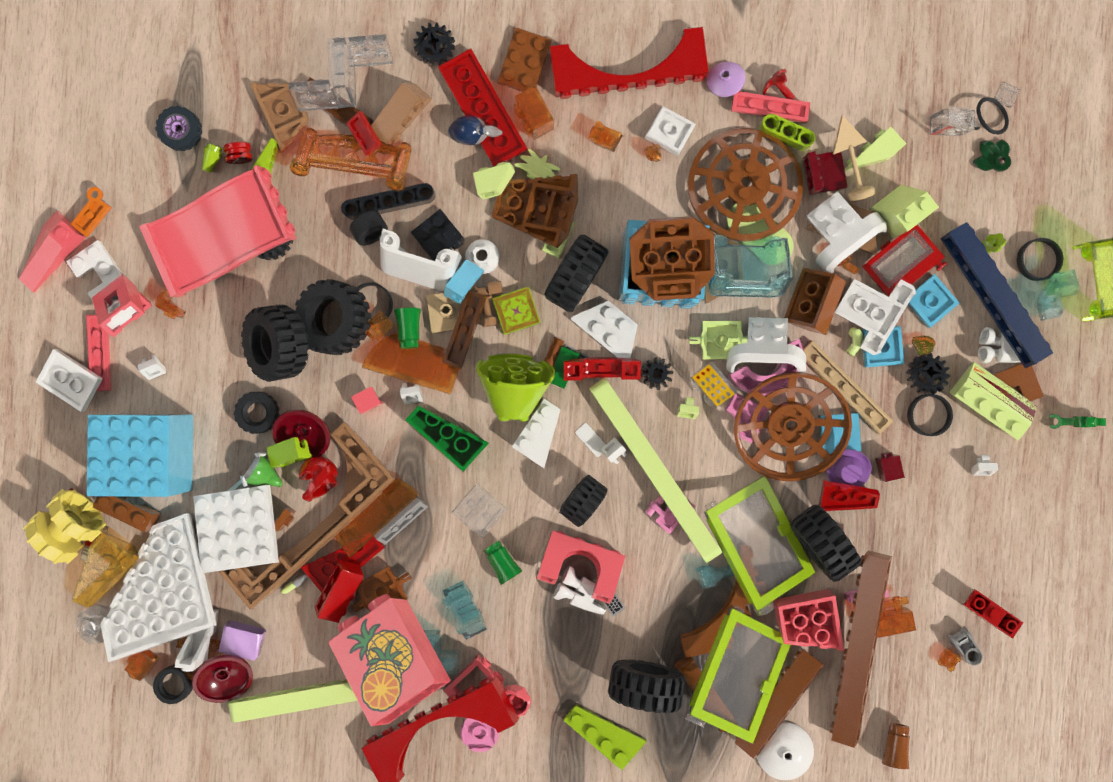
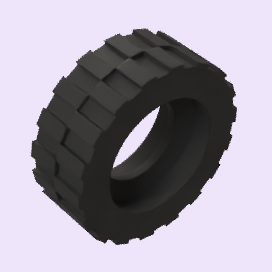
[234,392,280,434]

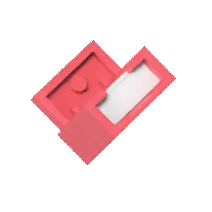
[92,274,152,337]

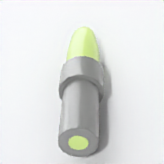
[280,572,309,594]

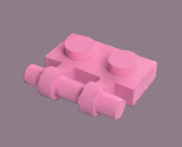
[645,495,695,534]

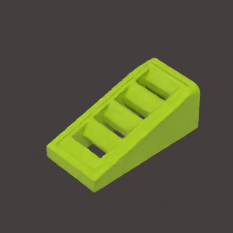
[251,138,279,174]

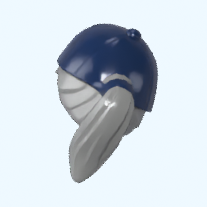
[448,116,502,146]

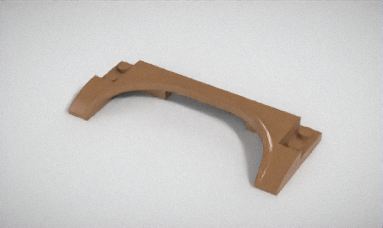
[218,422,395,610]

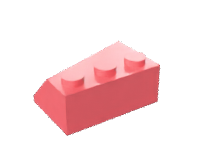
[773,589,844,651]

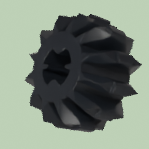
[641,357,674,390]

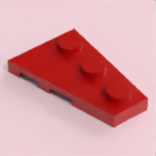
[818,480,880,511]

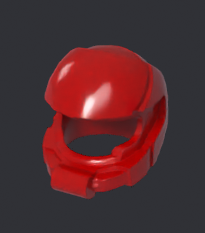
[299,457,338,502]

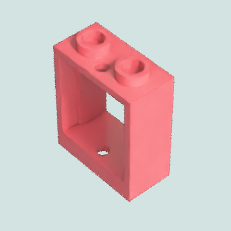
[443,654,504,719]

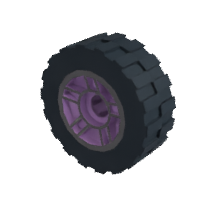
[155,106,203,151]

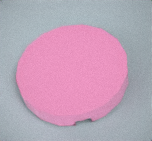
[461,718,499,752]

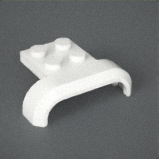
[806,191,887,273]
[835,279,916,355]
[726,317,806,373]

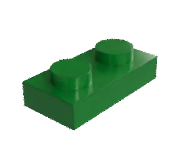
[551,347,579,389]

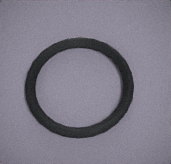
[976,97,1009,135]

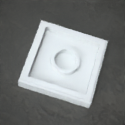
[644,106,696,156]

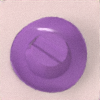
[826,449,871,487]

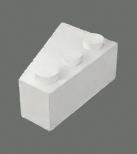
[512,399,560,468]

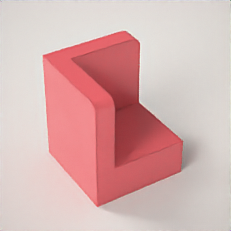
[351,387,383,414]

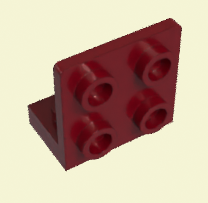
[803,151,848,195]

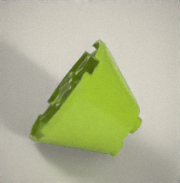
[476,353,555,421]

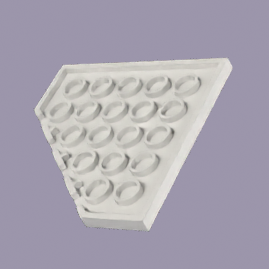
[100,513,217,662]

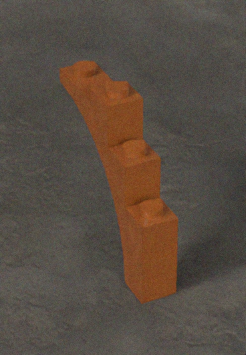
[679,542,769,658]

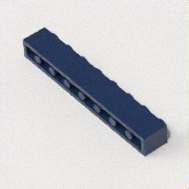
[940,222,1053,368]

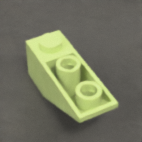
[844,127,906,172]

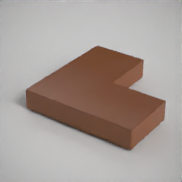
[992,363,1044,401]

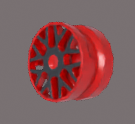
[223,142,253,164]

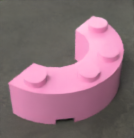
[726,339,803,396]

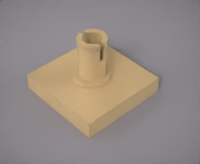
[426,293,464,334]

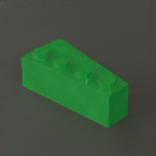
[405,406,489,472]

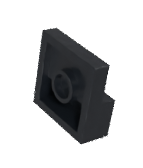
[411,209,465,261]

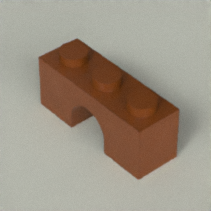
[92,496,161,532]

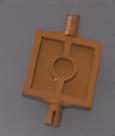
[352,565,412,613]

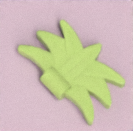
[514,149,560,179]

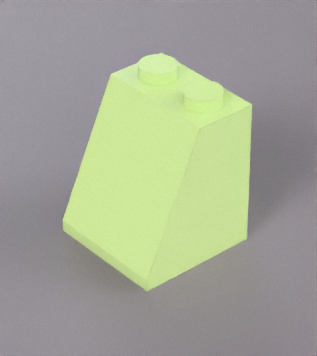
[870,185,939,238]

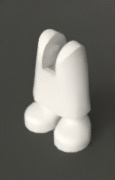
[978,327,1021,363]
[553,566,606,614]

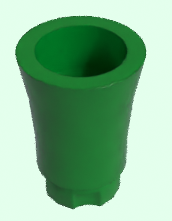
[394,308,421,349]
[483,541,523,585]

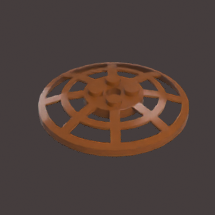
[688,129,803,242]
[734,372,852,481]

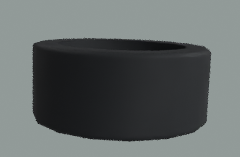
[153,665,193,704]

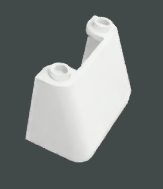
[380,229,463,292]

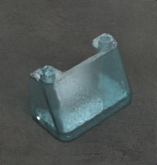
[708,235,794,298]

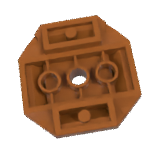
[629,216,715,301]

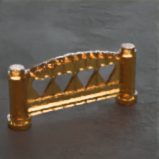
[289,128,412,191]

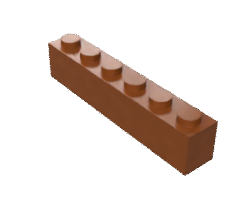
[735,649,824,759]

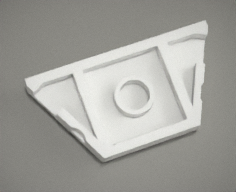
[570,301,638,358]

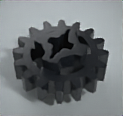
[413,22,455,66]
[906,353,951,395]

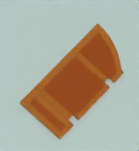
[362,332,459,395]
[335,478,420,557]

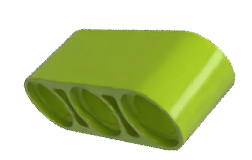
[759,114,815,151]

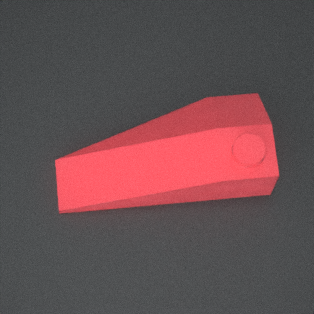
[19,211,86,292]

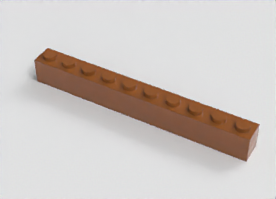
[830,550,892,748]

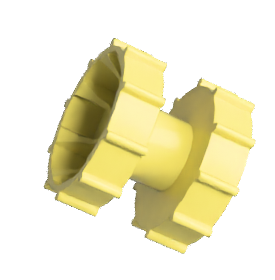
[23,489,106,564]

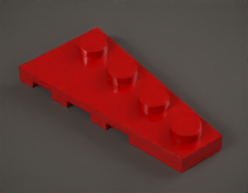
[301,532,385,593]

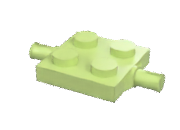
[689,321,747,360]

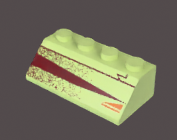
[950,362,1037,440]

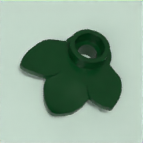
[973,139,1011,172]

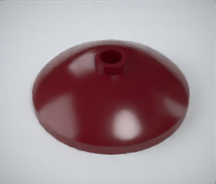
[272,409,330,461]
[192,655,253,703]

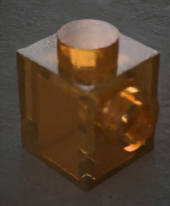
[124,649,160,681]

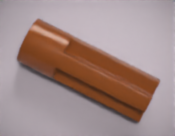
[544,337,564,367]

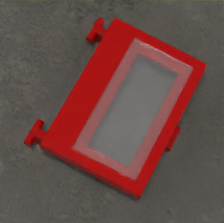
[862,224,947,297]

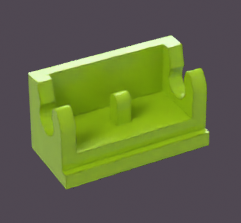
[266,437,312,468]

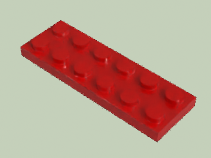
[438,48,528,167]

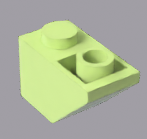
[473,162,515,200]

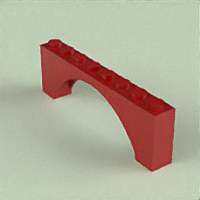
[550,27,709,99]
[361,677,519,782]

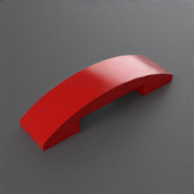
[564,357,641,381]

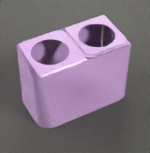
[218,620,266,661]

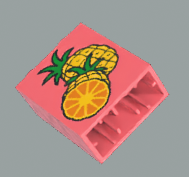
[328,594,451,726]

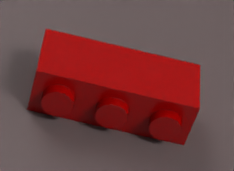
[315,560,364,623]

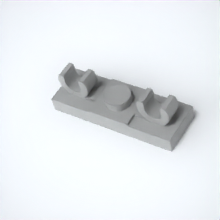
[373,493,428,545]

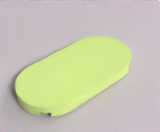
[727,204,793,266]

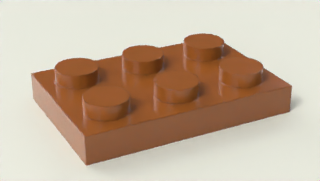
[497,28,552,96]

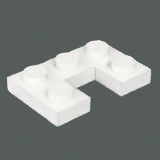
[66,240,123,301]

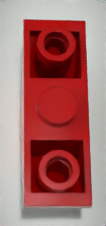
[963,589,1023,639]

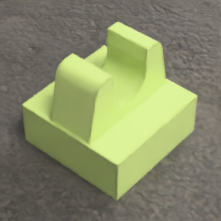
[677,397,699,420]

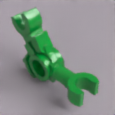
[1050,414,1106,429]

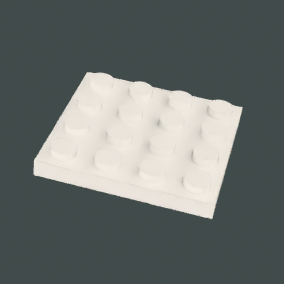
[193,485,279,573]

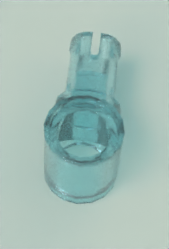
[696,565,734,589]

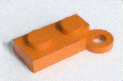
[71,187,112,237]

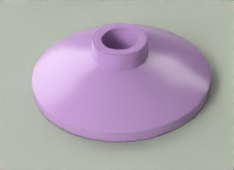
[707,62,745,97]

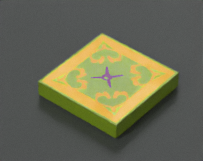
[492,287,541,335]

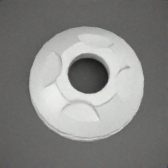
[465,239,500,274]

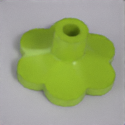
[982,233,1006,253]

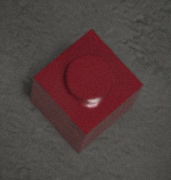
[875,452,905,482]

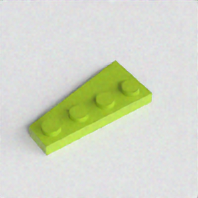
[563,704,647,770]

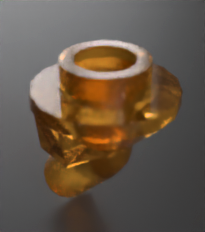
[644,143,662,162]
[837,254,859,274]

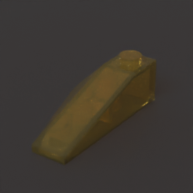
[72,531,139,608]

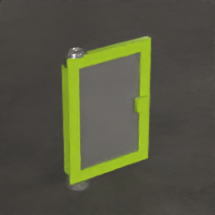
[704,476,815,616]
[685,606,790,744]

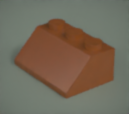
[784,267,846,335]

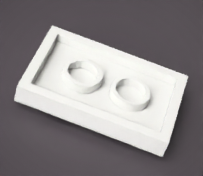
[36,349,103,412]

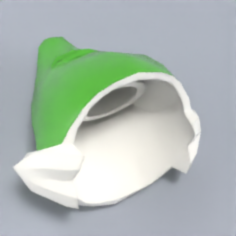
[240,452,283,488]

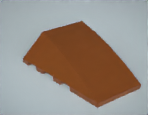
[491,174,578,249]

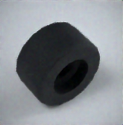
[349,211,388,246]

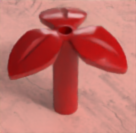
[763,69,795,100]

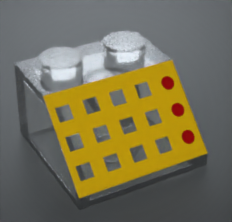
[690,362,738,407]

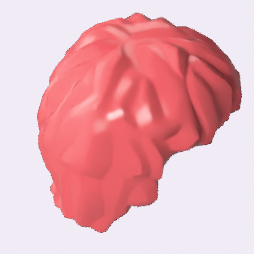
[504,684,531,717]

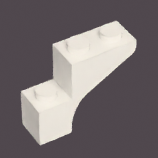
[175,609,219,672]

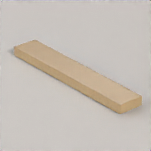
[803,340,893,434]

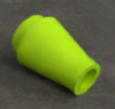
[201,143,223,173]

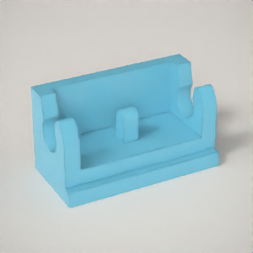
[444,259,484,304]

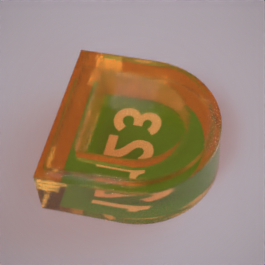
[912,335,936,355]

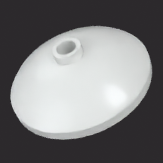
[757,722,814,780]

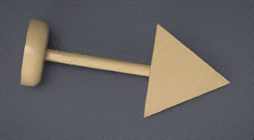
[833,116,876,201]

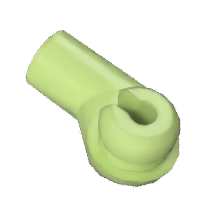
[846,327,863,357]

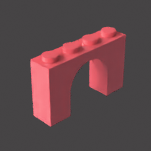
[536,531,625,604]

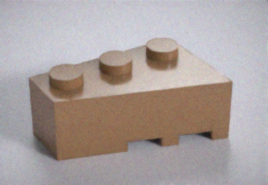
[371,82,432,144]

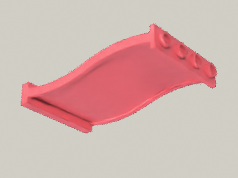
[139,165,297,297]

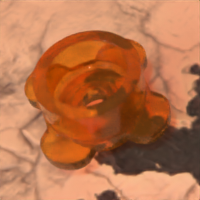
[938,648,961,672]

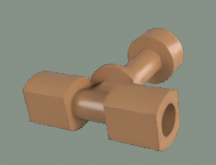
[470,281,503,327]

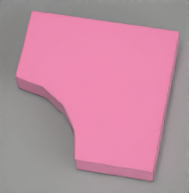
[725,392,769,443]

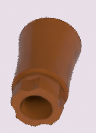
[882,723,910,769]

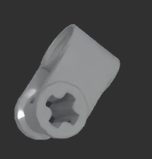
[947,626,983,666]

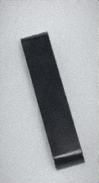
[341,183,436,220]

